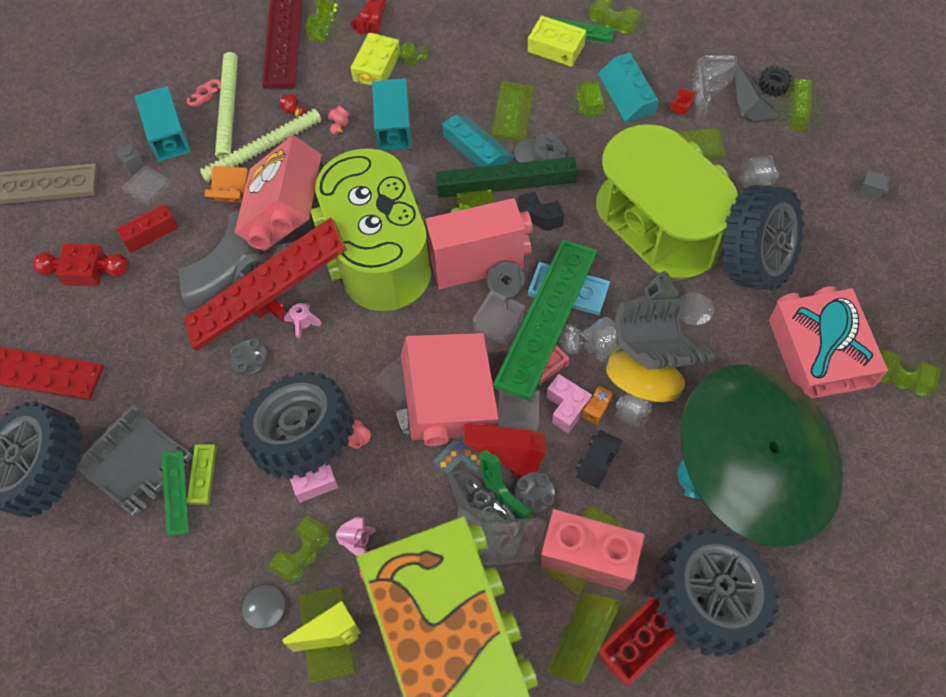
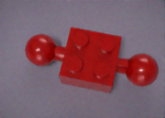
[33,244,129,286]

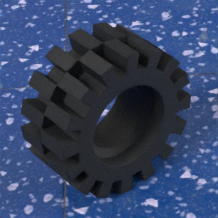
[759,66,792,97]

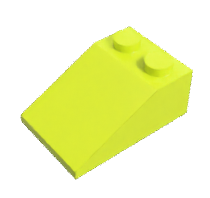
[282,601,361,652]

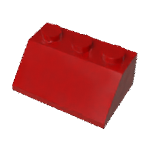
[115,203,178,254]

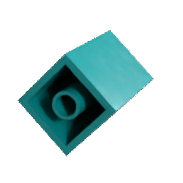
[372,79,412,151]
[135,86,191,162]

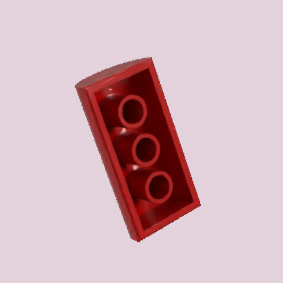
[596,596,676,686]

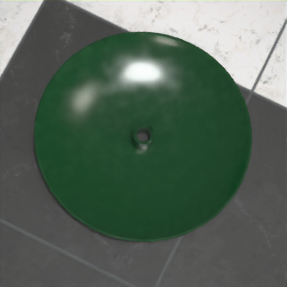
[681,364,843,547]

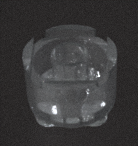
[739,155,779,190]
[582,317,623,363]
[616,392,656,429]

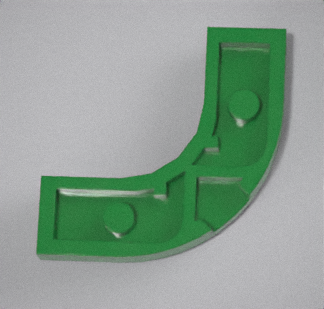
[479,450,532,530]

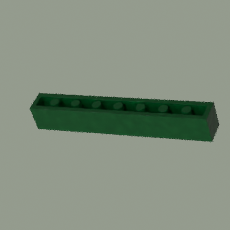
[435,157,578,198]

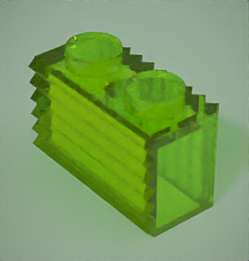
[575,80,604,118]

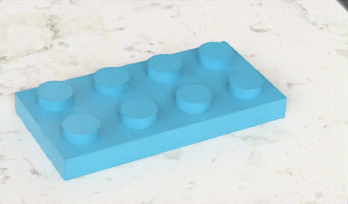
[528,262,610,316]

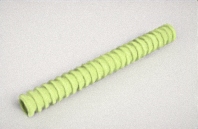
[215,52,238,159]
[200,109,321,183]

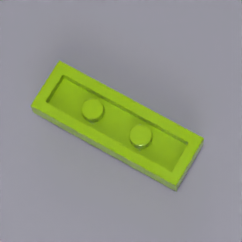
[187,444,217,505]

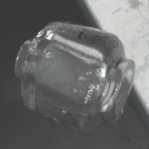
[558,325,584,354]

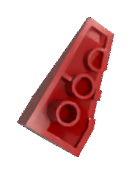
[464,423,546,477]

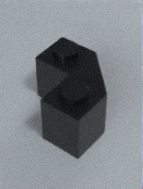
[518,191,564,231]
[576,430,623,489]

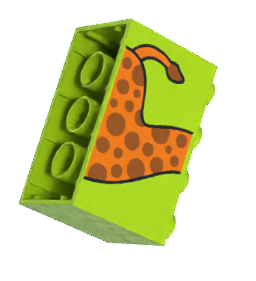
[356,516,538,697]

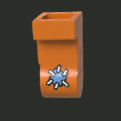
[582,386,614,425]

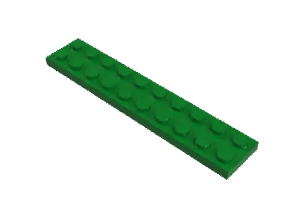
[493,239,598,402]

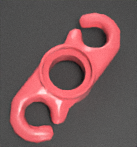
[186,79,221,107]

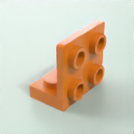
[205,166,248,203]

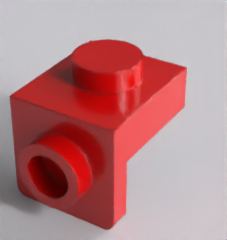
[670,87,696,114]
[256,300,286,322]

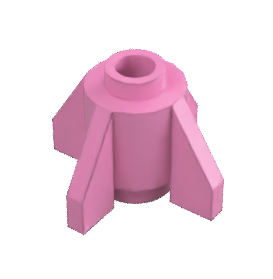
[284,303,322,338]
[336,517,375,556]

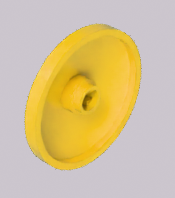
[606,351,685,402]

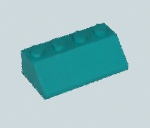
[598,53,658,123]
[442,115,514,167]

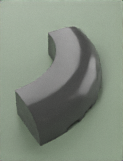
[178,211,263,310]

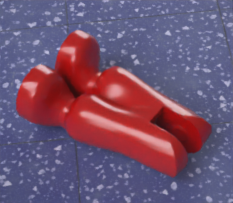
[351,0,386,34]

